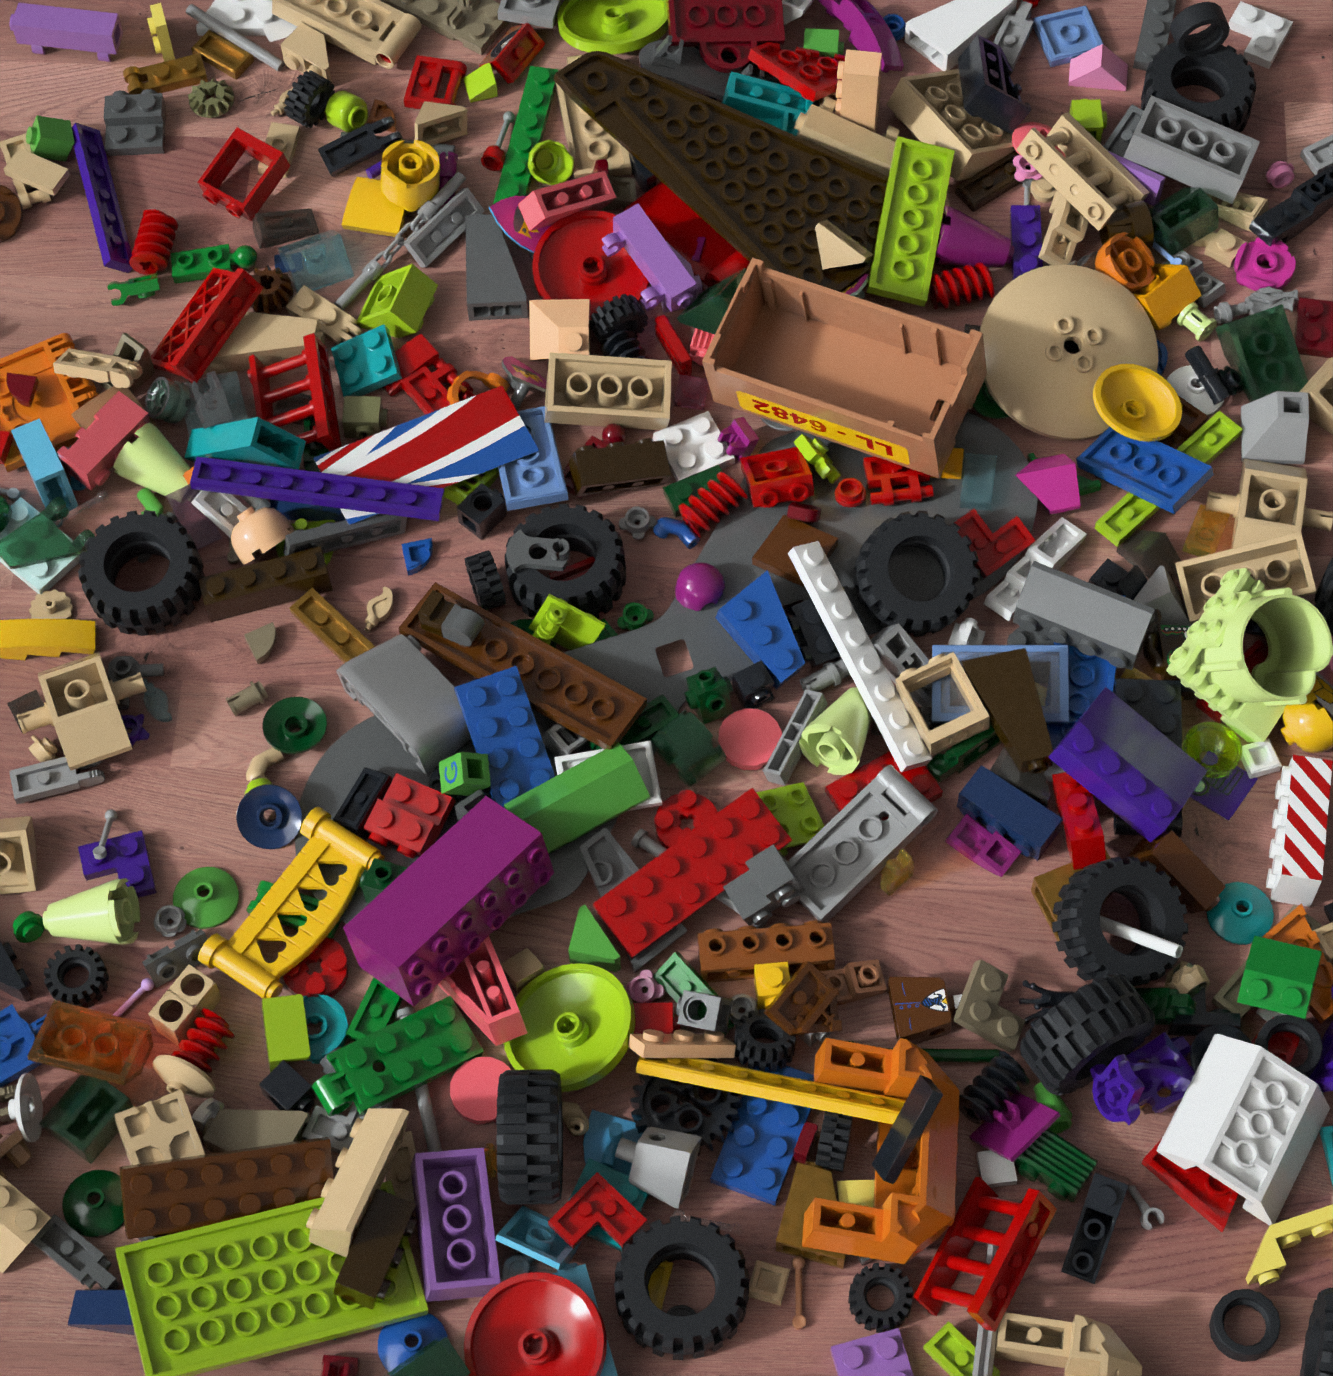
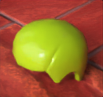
[528,140,575,186]

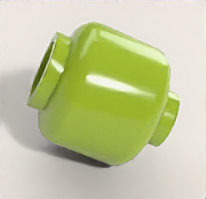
[325,90,368,133]

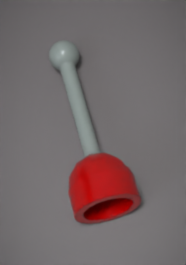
[481,111,515,171]

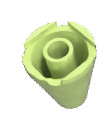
[113,423,201,504]
[799,687,872,775]
[43,878,140,945]

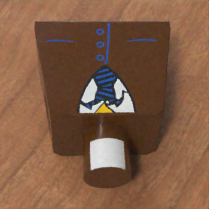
[887,977,963,1045]

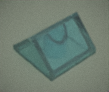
[277,229,354,293]

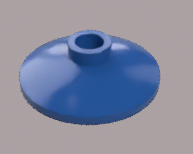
[378,1313,449,1376]

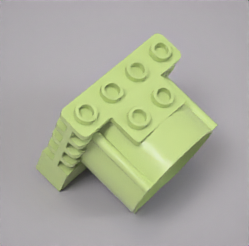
[1166,568,1333,742]

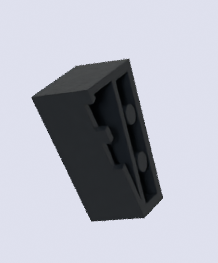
[958,34,1032,134]

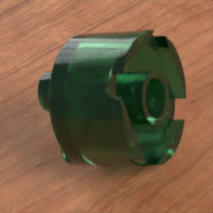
[652,709,726,787]

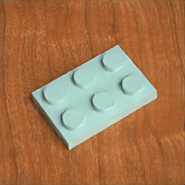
[0,497,85,594]

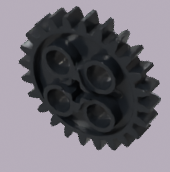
[630,1058,742,1156]

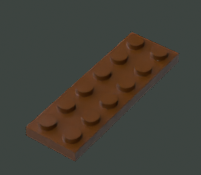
[119,1137,334,1239]

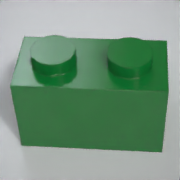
[1237,935,1322,1019]

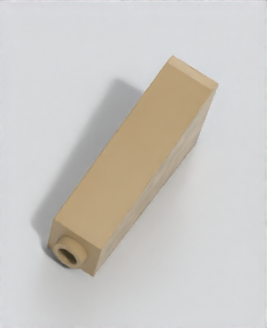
[204,312,325,375]

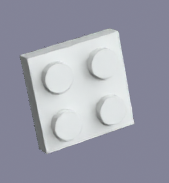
[653,411,735,481]

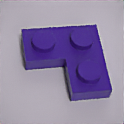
[78,830,157,898]

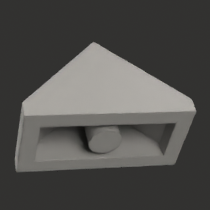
[1134,566,1193,630]

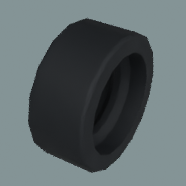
[1170,2,1230,57]
[1255,1015,1323,1077]
[1209,1289,1281,1362]

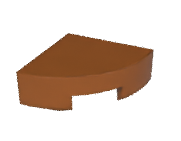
[367,99,397,132]

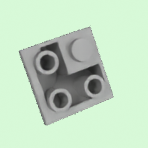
[1240,391,1309,465]

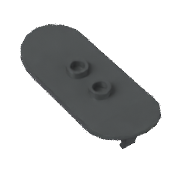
[639,35,764,101]

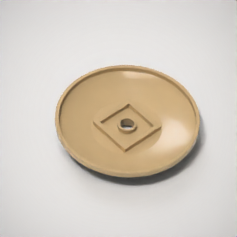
[979,264,1158,440]

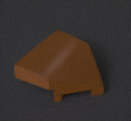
[763,961,843,1035]

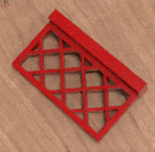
[150,268,264,383]

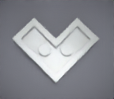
[1229,1,1293,69]

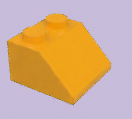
[1132,264,1202,330]

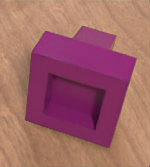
[717,417,759,461]

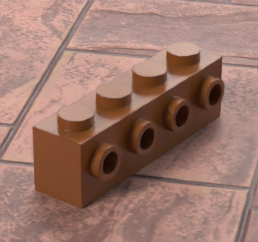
[698,920,835,983]

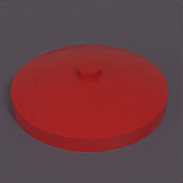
[532,210,650,320]
[464,1272,607,1376]

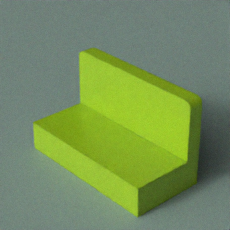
[262,994,311,1073]

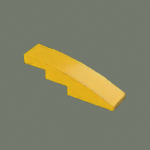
[0,619,95,661]

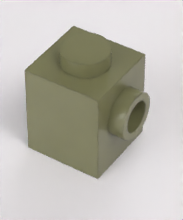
[342,396,389,440]

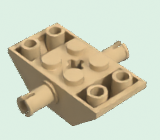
[1205,458,1333,549]
[17,652,147,771]

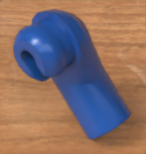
[653,517,700,549]

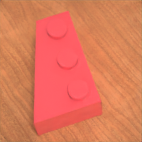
[57,391,150,491]
[438,936,528,1046]

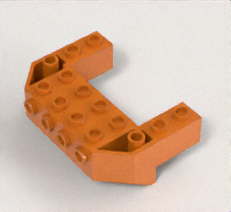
[802,1038,959,1264]

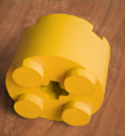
[381,140,440,212]

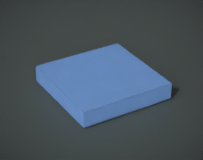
[1033,5,1104,67]

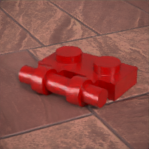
[400,358,475,415]
[863,456,934,507]

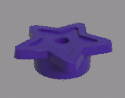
[121,714,150,747]

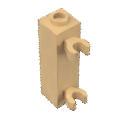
[794,96,899,177]

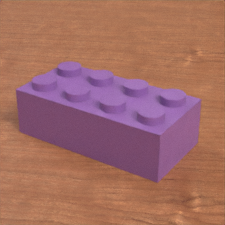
[410,1147,501,1302]

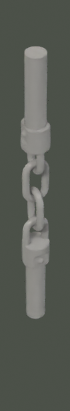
[334,172,466,310]

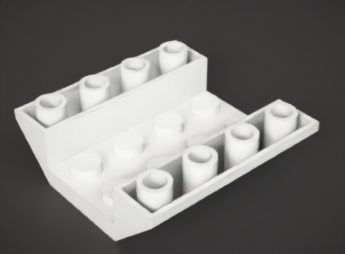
[1156,1034,1330,1225]

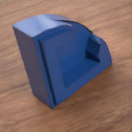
[401,538,433,576]

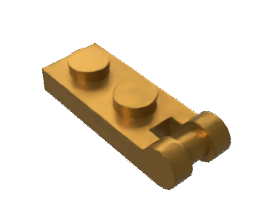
[123,53,208,95]

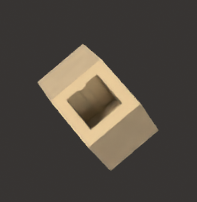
[281,22,332,82]

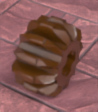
[250,265,294,314]

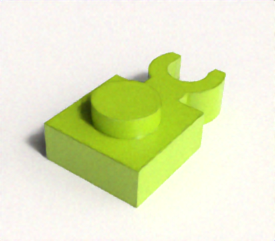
[793,434,841,484]

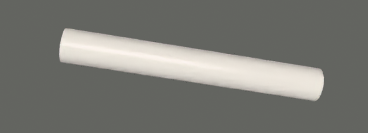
[1100,916,1183,958]

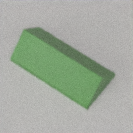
[504,742,650,854]

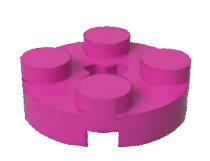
[1234,237,1296,291]

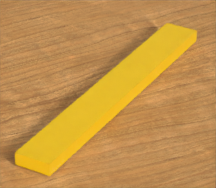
[636,1056,906,1124]

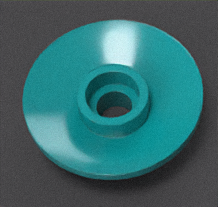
[1206,882,1274,945]

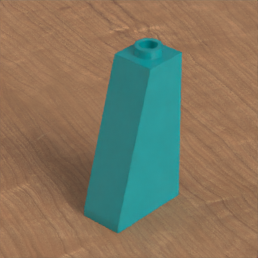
[184,417,306,470]

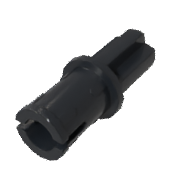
[1185,346,1231,405]

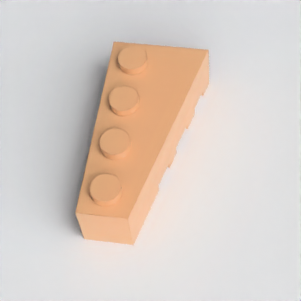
[835,49,882,132]

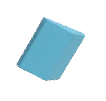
[495,1206,583,1270]

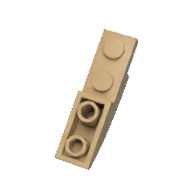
[1038,166,1089,265]

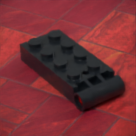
[1113,678,1183,837]

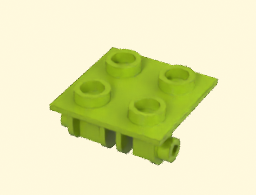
[529,594,606,650]
[756,782,824,856]

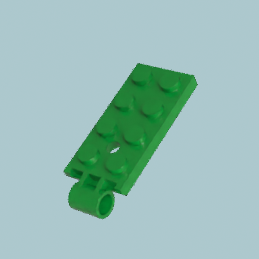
[312,996,484,1117]

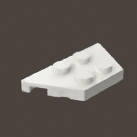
[196,0,282,36]

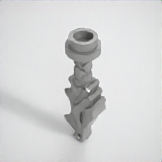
[1213,286,1298,325]

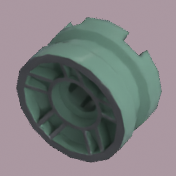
[145,377,190,424]

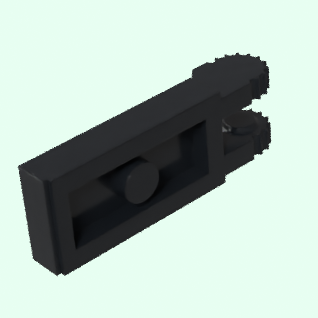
[318,116,403,177]

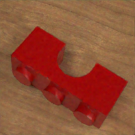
[1052,772,1106,870]

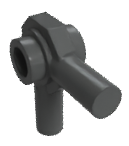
[108,656,165,710]

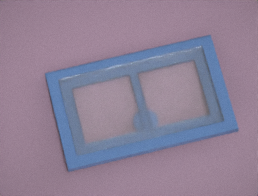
[932,645,1069,724]

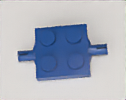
[0,1004,53,1088]

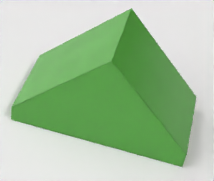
[568,904,621,972]

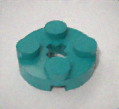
[303,994,349,1064]

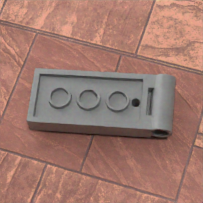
[788,765,938,923]

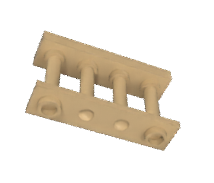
[1016,112,1150,231]

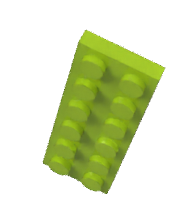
[866,136,955,307]

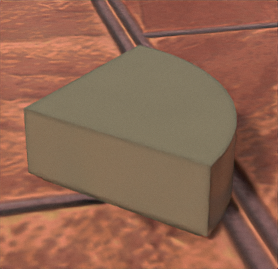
[244,622,277,664]

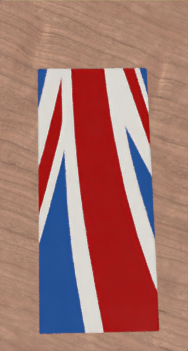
[314,386,539,525]

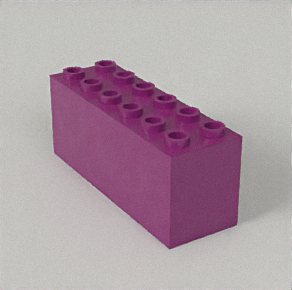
[343,796,555,1006]

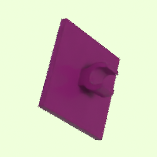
[969,1093,1060,1162]

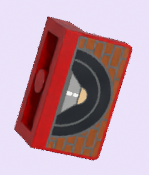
[479,23,545,84]

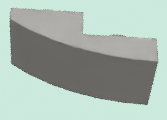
[1163,250,1226,308]

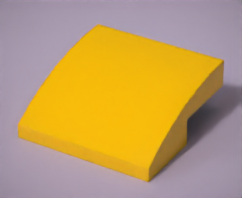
[341,177,409,237]

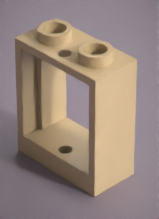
[895,652,989,756]

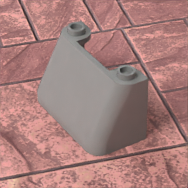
[336,634,471,776]

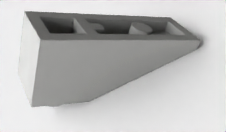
[871,623,959,714]

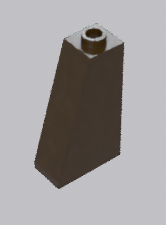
[962,648,1053,774]

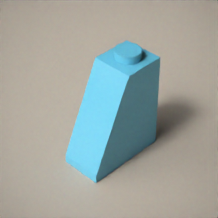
[11,418,79,519]

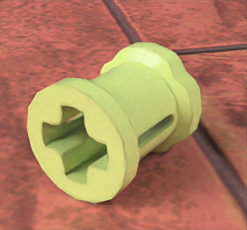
[1176,302,1217,342]

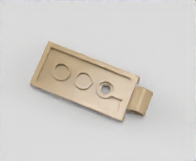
[556,55,632,179]

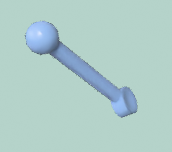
[1153,238,1183,265]

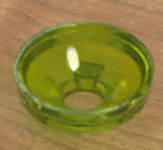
[1182,722,1242,778]

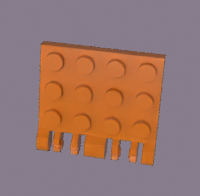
[0,333,99,472]

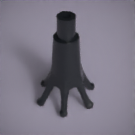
[1019,980,1075,1027]

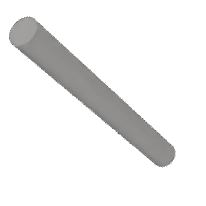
[186,4,285,72]

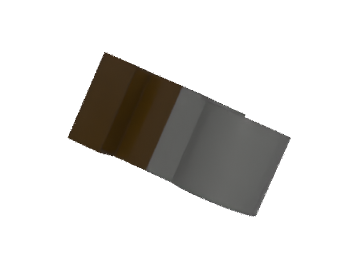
[418,590,485,646]

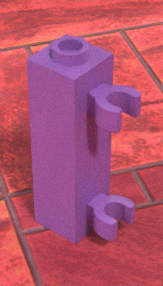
[9,3,123,62]
[602,204,697,312]

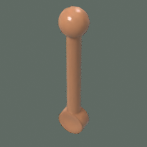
[792,1256,806,1330]

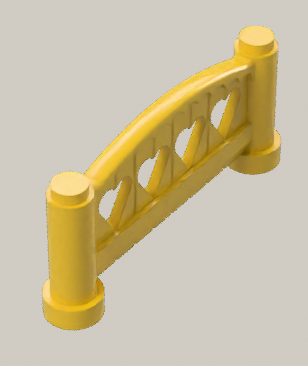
[198,807,384,999]

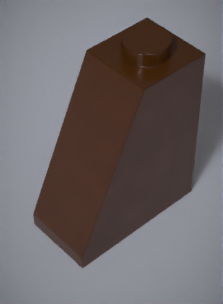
[1126,830,1226,913]

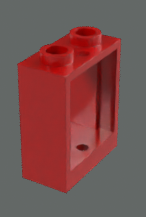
[197,127,291,221]

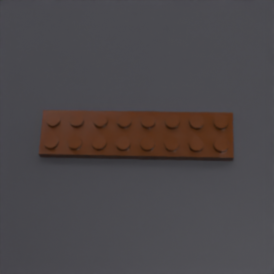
[398,582,647,750]

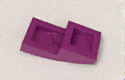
[945,814,1022,877]

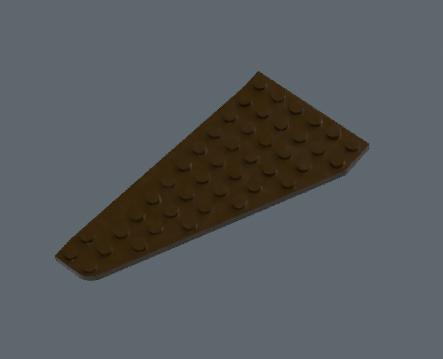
[554,51,888,292]

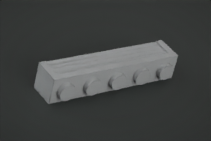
[763,689,828,786]

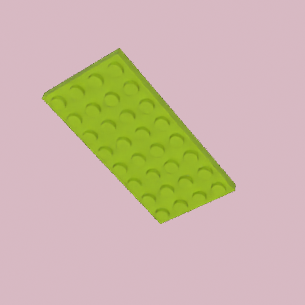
[116,1180,428,1376]

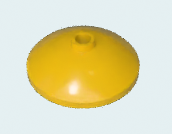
[1093,364,1182,442]

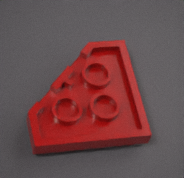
[748,42,845,102]

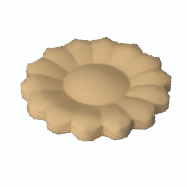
[29,589,73,619]

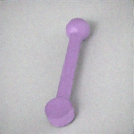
[99,978,154,1033]

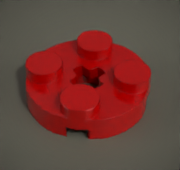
[654,789,718,849]
[283,938,348,998]

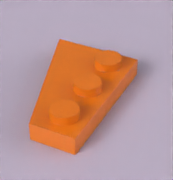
[1262,903,1333,1023]

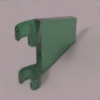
[0,497,95,569]

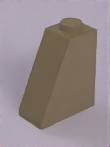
[202,1109,310,1153]

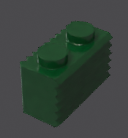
[1014,1129,1098,1202]

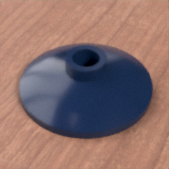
[236,784,302,849]

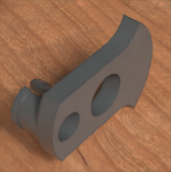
[506,529,570,574]

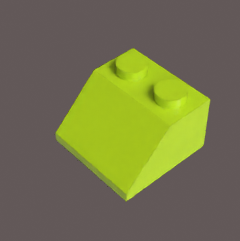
[356,264,438,338]

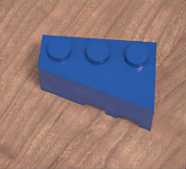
[715,570,805,690]

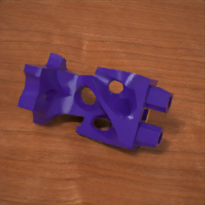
[1090,1032,1195,1125]

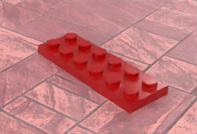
[592,788,792,959]

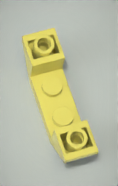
[1245,1204,1333,1286]

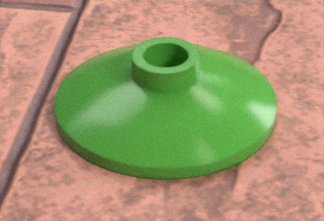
[173,867,239,929]

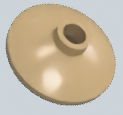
[153,1055,216,1098]

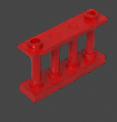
[247,333,342,451]
[913,1176,1057,1332]

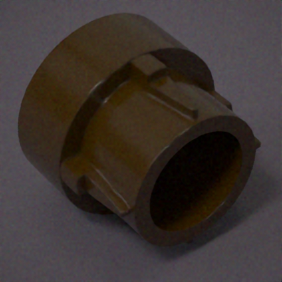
[1099,200,1154,250]

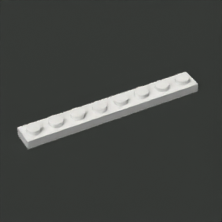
[788,541,932,772]

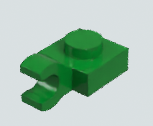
[107,273,160,306]

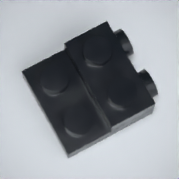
[787,585,869,668]

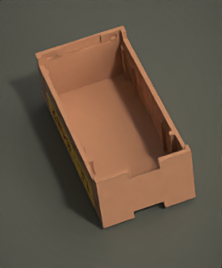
[702,257,987,479]

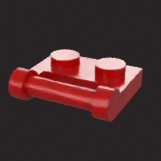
[404,55,467,109]

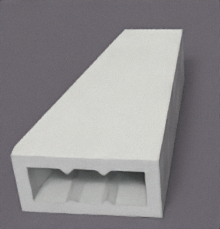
[904,0,1017,71]

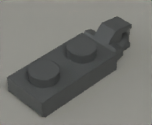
[31,1214,120,1290]

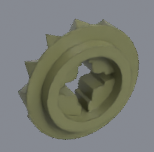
[188,77,235,118]

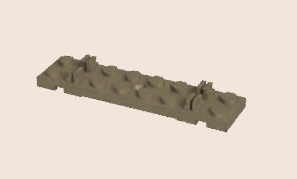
[380,0,509,55]

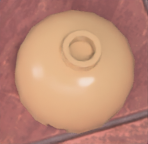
[231,506,295,565]

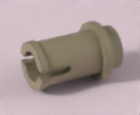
[226,681,268,717]

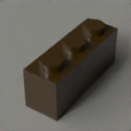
[569,438,671,496]
[333,1189,419,1310]

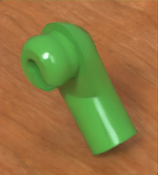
[137,488,164,517]

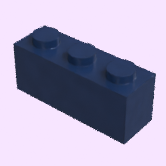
[957,765,1063,861]

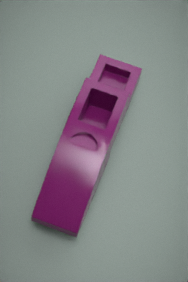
[818,0,904,73]

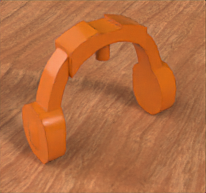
[447,370,510,405]

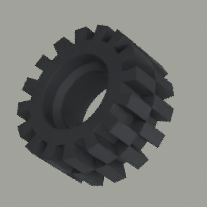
[284,70,335,128]
[589,294,648,344]
[464,550,506,610]
[44,944,109,1010]
[734,1009,796,1072]
[815,1111,853,1172]
[848,1263,913,1333]

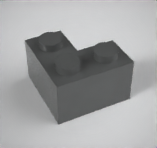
[723,844,805,926]

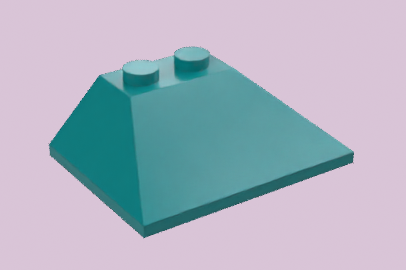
[722,71,813,136]

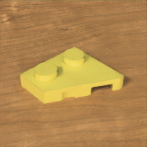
[147,3,175,62]

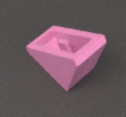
[1068,44,1128,91]

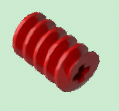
[129,209,179,275]
[929,262,995,310]
[679,472,748,538]
[171,1008,235,1073]

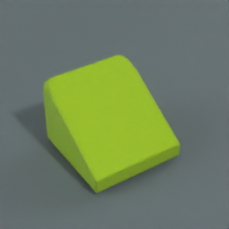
[463,63,498,103]

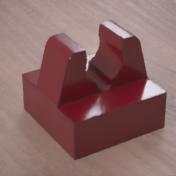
[320,1355,360,1376]

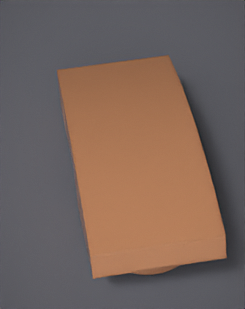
[820,959,887,1005]

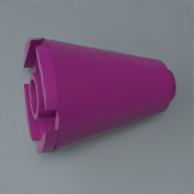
[934,206,1014,268]

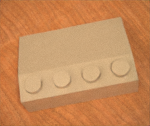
[886,69,1015,181]

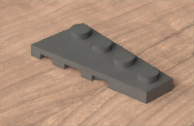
[579,827,688,973]

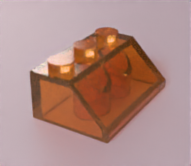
[27,1000,154,1085]

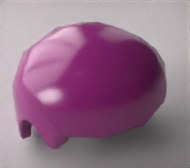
[675,562,725,611]

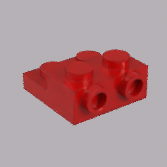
[740,447,815,508]
[363,773,456,859]

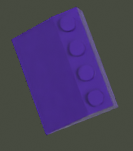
[1048,687,1207,843]

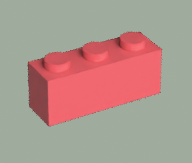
[518,171,617,231]

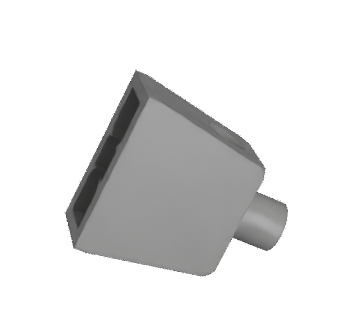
[615,1127,702,1209]

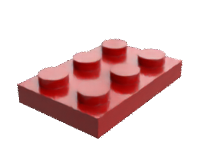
[825,751,943,821]

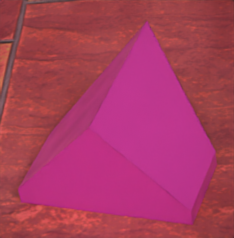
[1015,454,1081,514]

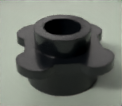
[1217,366,1243,396]

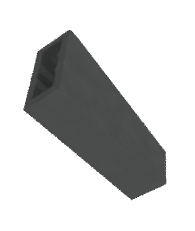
[465,214,528,321]

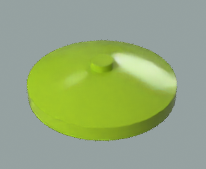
[557,0,668,54]
[504,963,635,1092]

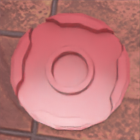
[718,708,782,770]
[450,1057,511,1125]

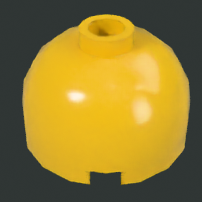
[1280,690,1333,753]

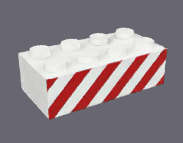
[1266,755,1333,907]

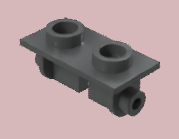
[142,929,208,988]

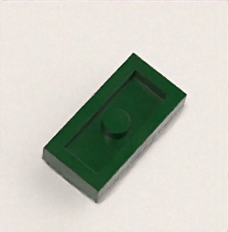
[663,465,722,517]

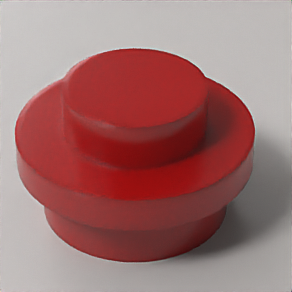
[835,478,866,507]

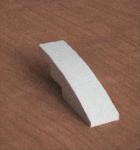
[984,517,1087,621]

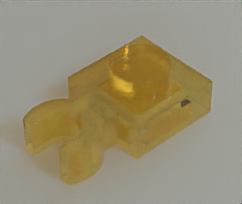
[880,848,915,896]

